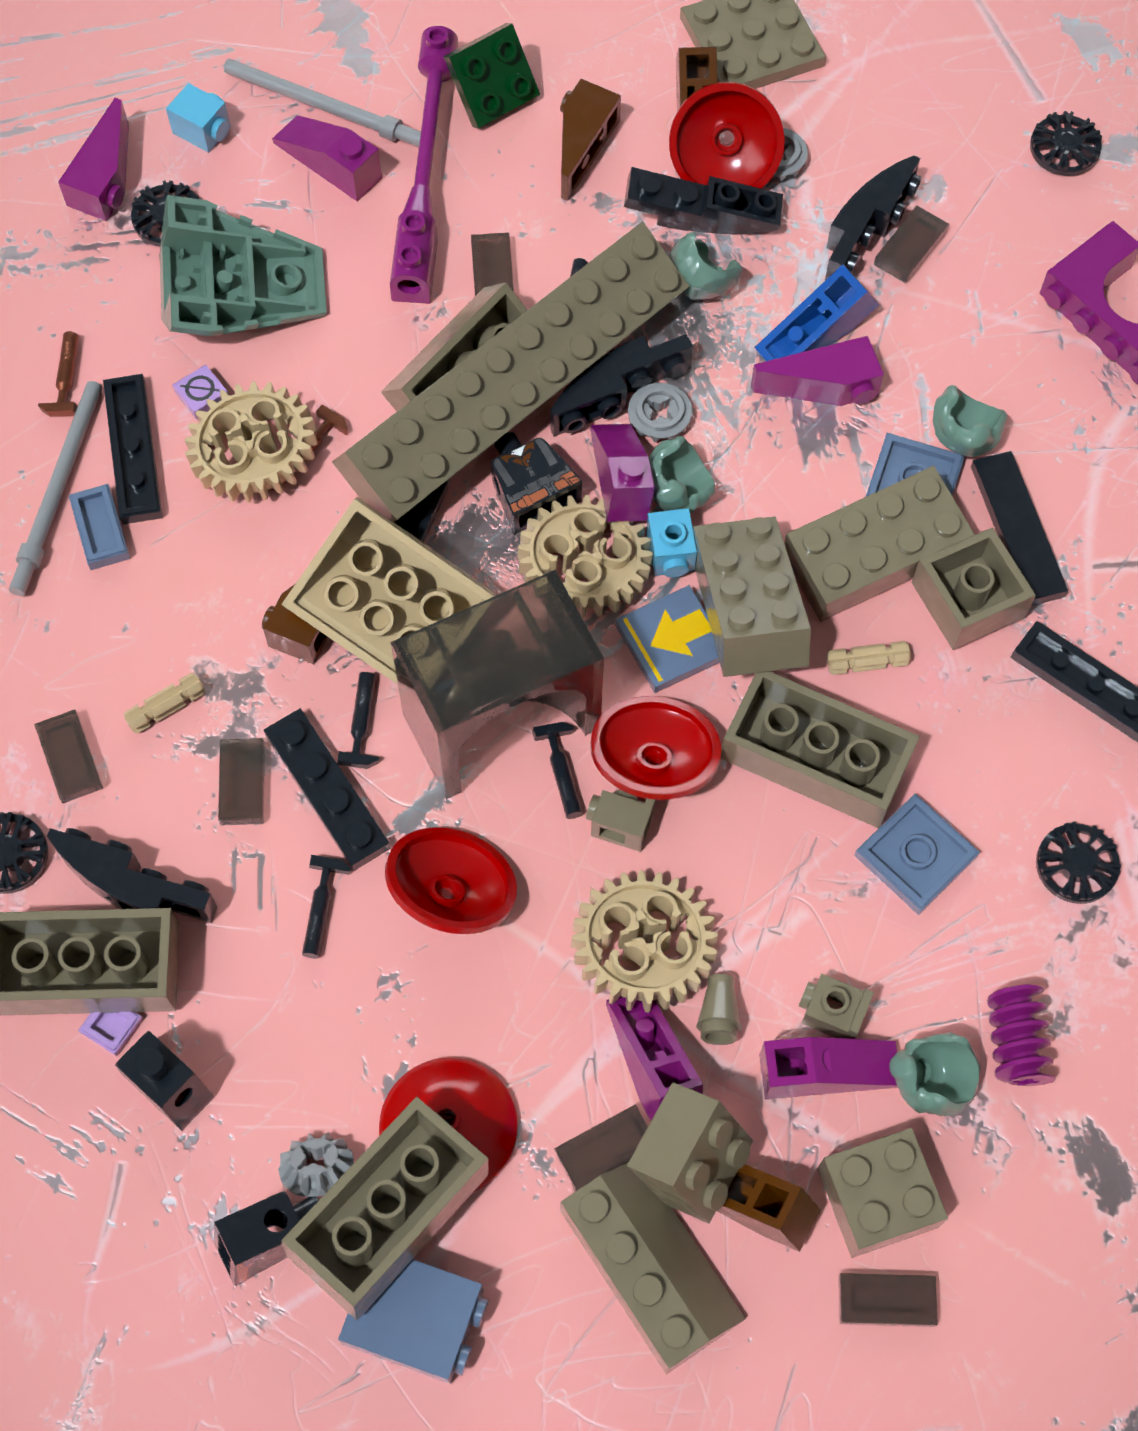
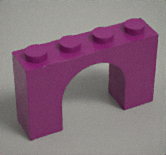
[1039,221,1138,384]

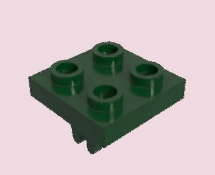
[443,23,540,128]

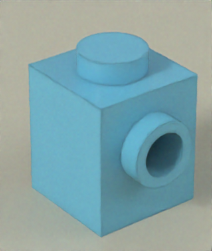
[166,83,231,153]
[646,508,697,577]

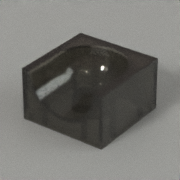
[390,570,604,800]

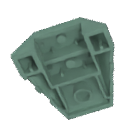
[159,195,327,336]

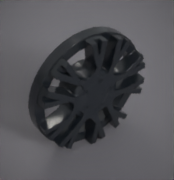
[1030,111,1102,176]
[131,180,200,247]
[0,812,48,894]
[1036,822,1121,904]

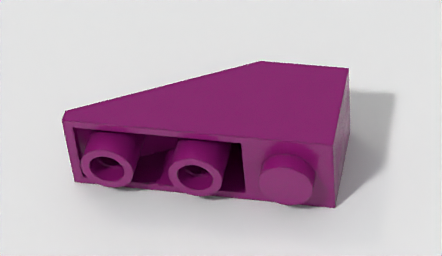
[759,1037,898,1100]

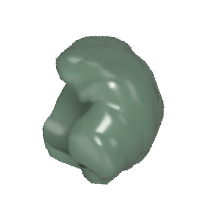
[669,232,743,300]
[932,385,1008,457]
[649,436,715,514]
[889,1032,981,1116]

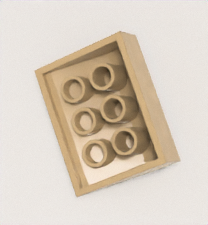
[281,497,496,702]

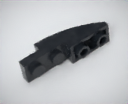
[825,155,922,280]
[624,167,783,234]
[550,334,693,437]
[47,828,217,923]

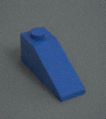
[754,265,880,361]

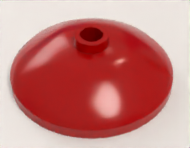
[669,82,785,189]
[590,696,721,800]
[385,827,517,934]
[379,1057,518,1192]

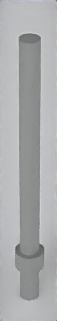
[224,58,421,147]
[8,381,102,596]

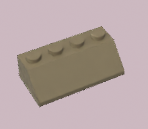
[381,282,527,412]
[560,1163,746,1375]

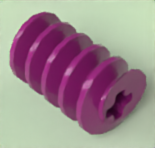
[987,984,1056,1086]

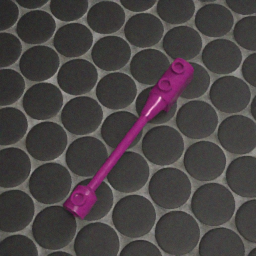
[390,26,458,304]

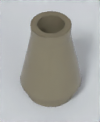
[696,974,742,1045]

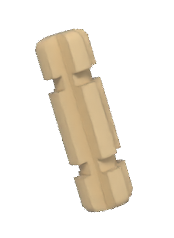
[827,641,911,675]
[123,673,205,733]

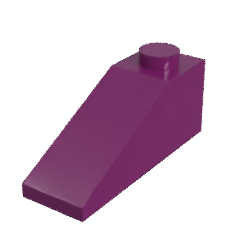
[58,97,129,221]
[272,115,382,201]
[751,336,884,406]
[590,424,655,522]
[606,996,703,1121]

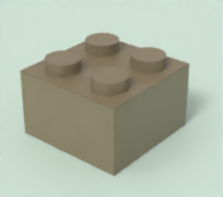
[911,527,1036,650]
[627,1082,753,1224]
[817,1128,948,1258]

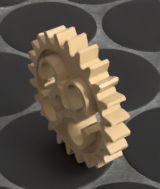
[184,381,318,503]
[517,495,653,618]
[571,870,718,1012]

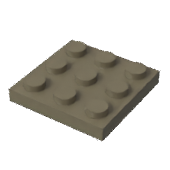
[680,0,826,89]

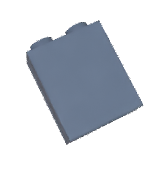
[338,1259,489,1384]

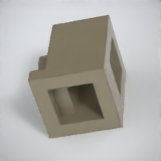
[586,790,655,852]
[798,973,874,1039]

